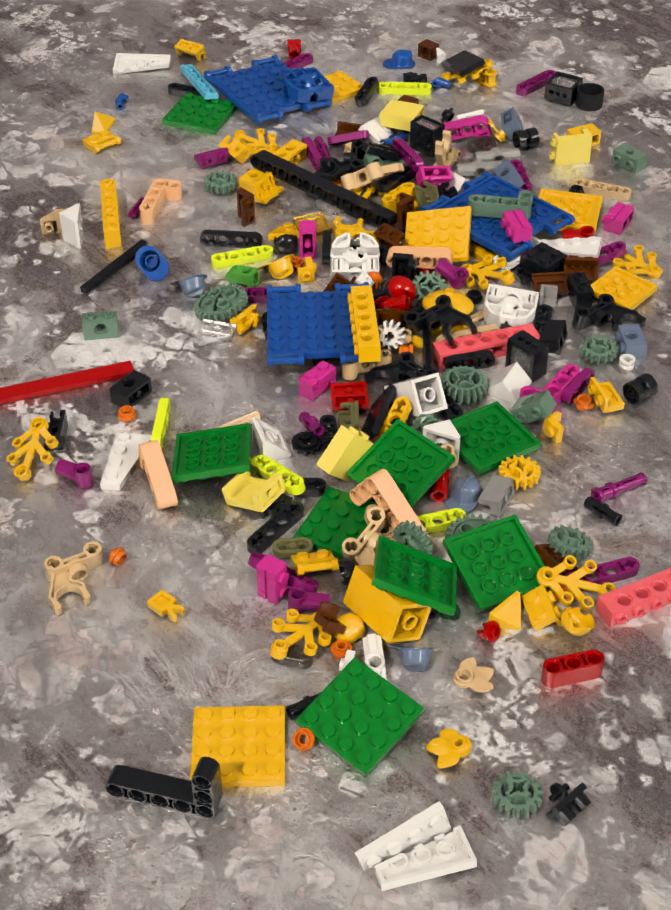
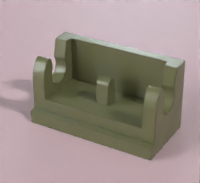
[414,181,439,209]
[338,401,359,430]

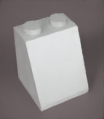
[384,372,448,417]

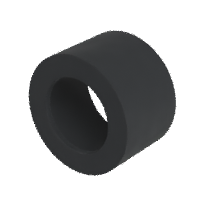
[575,83,604,112]

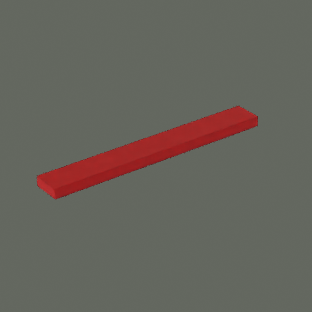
[0,361,134,405]

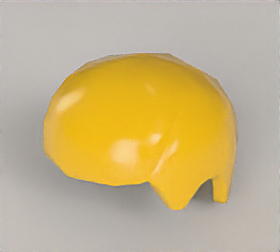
[561,607,595,637]
[333,613,366,644]

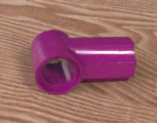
[434,258,469,289]
[55,459,93,489]
[288,586,330,614]

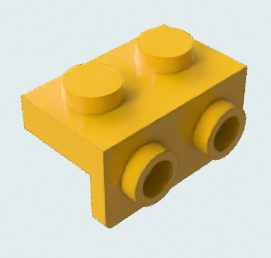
[249,172,283,204]
[587,377,625,413]
[521,585,562,632]

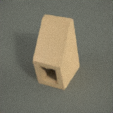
[40,209,65,234]

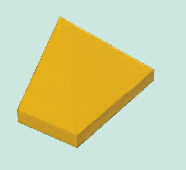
[92,111,116,134]
[488,591,521,630]

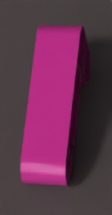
[433,115,492,147]
[519,364,580,414]

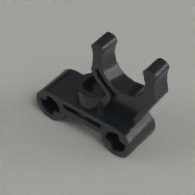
[318,139,366,182]
[572,294,646,332]
[404,295,478,346]
[364,352,440,392]

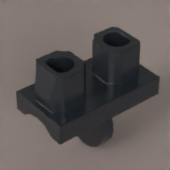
[546,782,591,826]

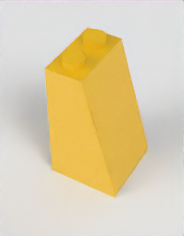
[343,565,431,643]

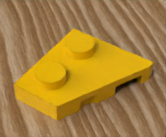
[268,223,299,241]

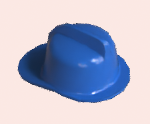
[383,50,415,69]
[135,245,169,281]

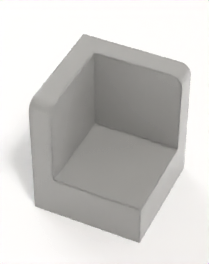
[539,284,558,312]

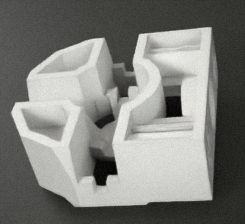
[330,233,380,281]
[483,284,540,328]

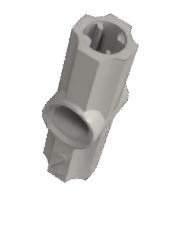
[473,147,521,163]
[455,160,502,178]

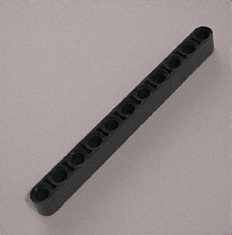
[250,150,397,228]

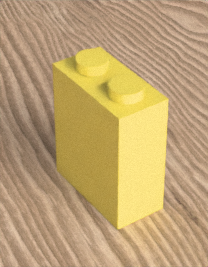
[379,99,424,131]
[316,425,374,482]

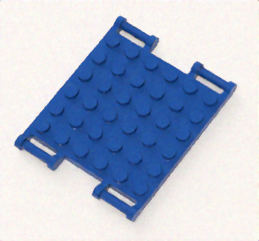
[204,55,332,125]
[419,171,575,262]
[267,282,377,366]

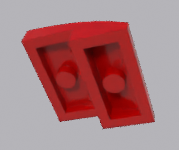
[330,381,370,412]

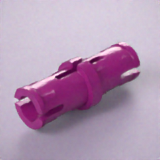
[299,411,325,436]

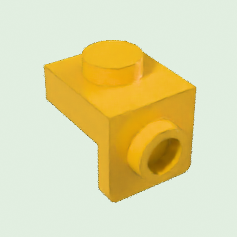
[297,257,317,283]
[543,411,564,444]

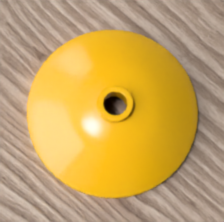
[422,288,474,315]

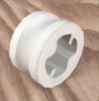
[619,354,636,371]

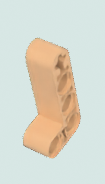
[139,179,183,225]
[386,246,453,283]
[138,440,178,510]

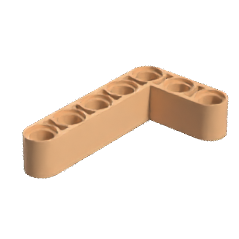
[350,469,437,555]

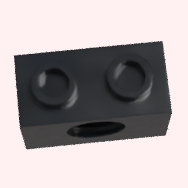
[567,272,594,309]
[109,370,152,407]

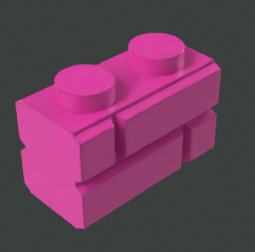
[416,166,452,188]
[602,202,634,235]
[500,209,533,243]
[299,220,317,259]
[298,361,336,401]
[256,554,290,605]

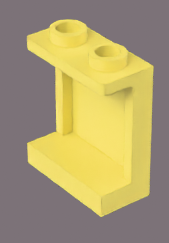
[549,128,593,166]
[222,471,286,513]

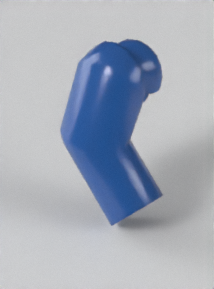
[431,77,452,89]
[115,93,129,110]

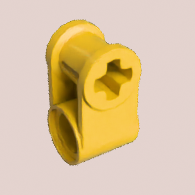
[472,69,497,87]

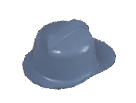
[170,274,207,298]
[445,474,483,513]
[387,644,436,671]

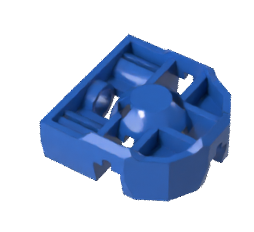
[283,67,334,103]

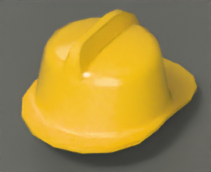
[258,254,294,279]

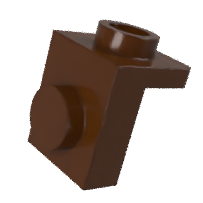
[314,601,346,635]

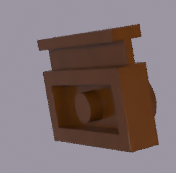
[531,271,569,297]

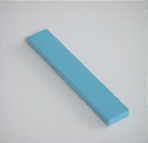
[180,64,219,100]

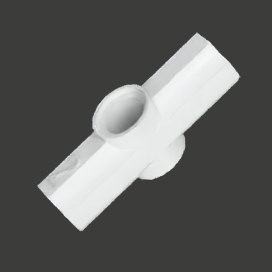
[362,633,387,680]

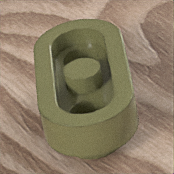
[272,537,313,558]

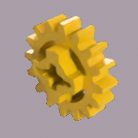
[498,455,541,490]

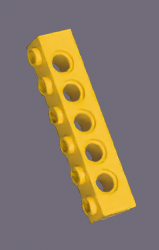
[238,139,307,192]
[100,179,122,248]
[347,285,381,363]

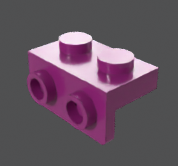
[194,147,229,169]

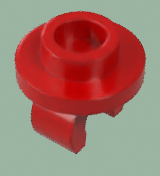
[476,621,501,642]

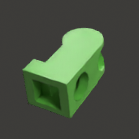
[225,265,260,287]

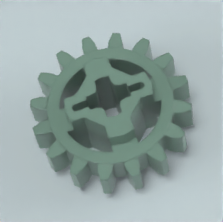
[204,170,237,194]
[412,270,448,303]
[579,334,619,364]
[392,520,434,555]
[547,525,593,560]
[491,769,544,819]

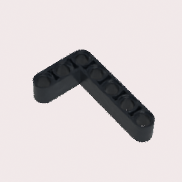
[105,757,223,818]

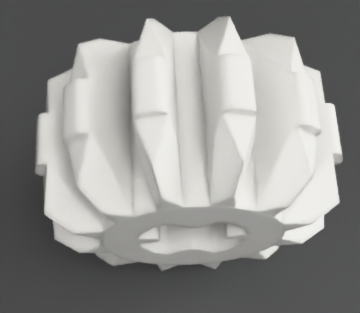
[378,319,406,350]

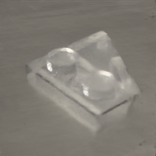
[193,319,237,348]

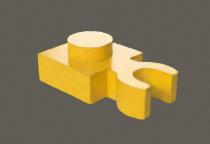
[147,590,185,622]

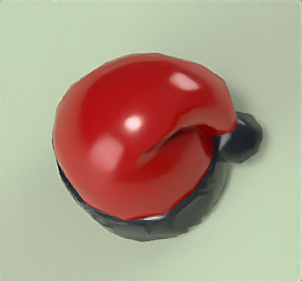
[382,275,416,305]

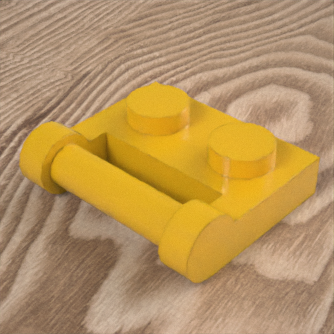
[82,130,122,154]
[291,549,339,576]

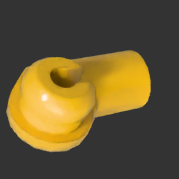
[409,335,435,349]

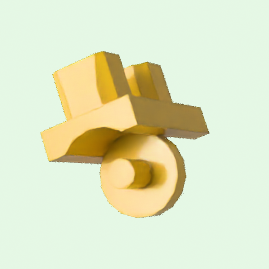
[229,304,261,334]

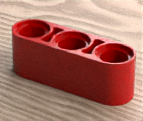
[541,649,605,688]

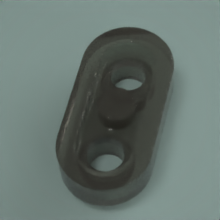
[466,136,496,153]
[271,644,314,669]

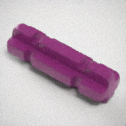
[127,197,144,219]

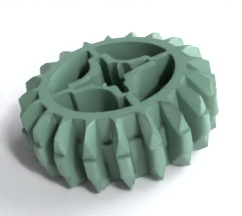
[441,365,489,405]

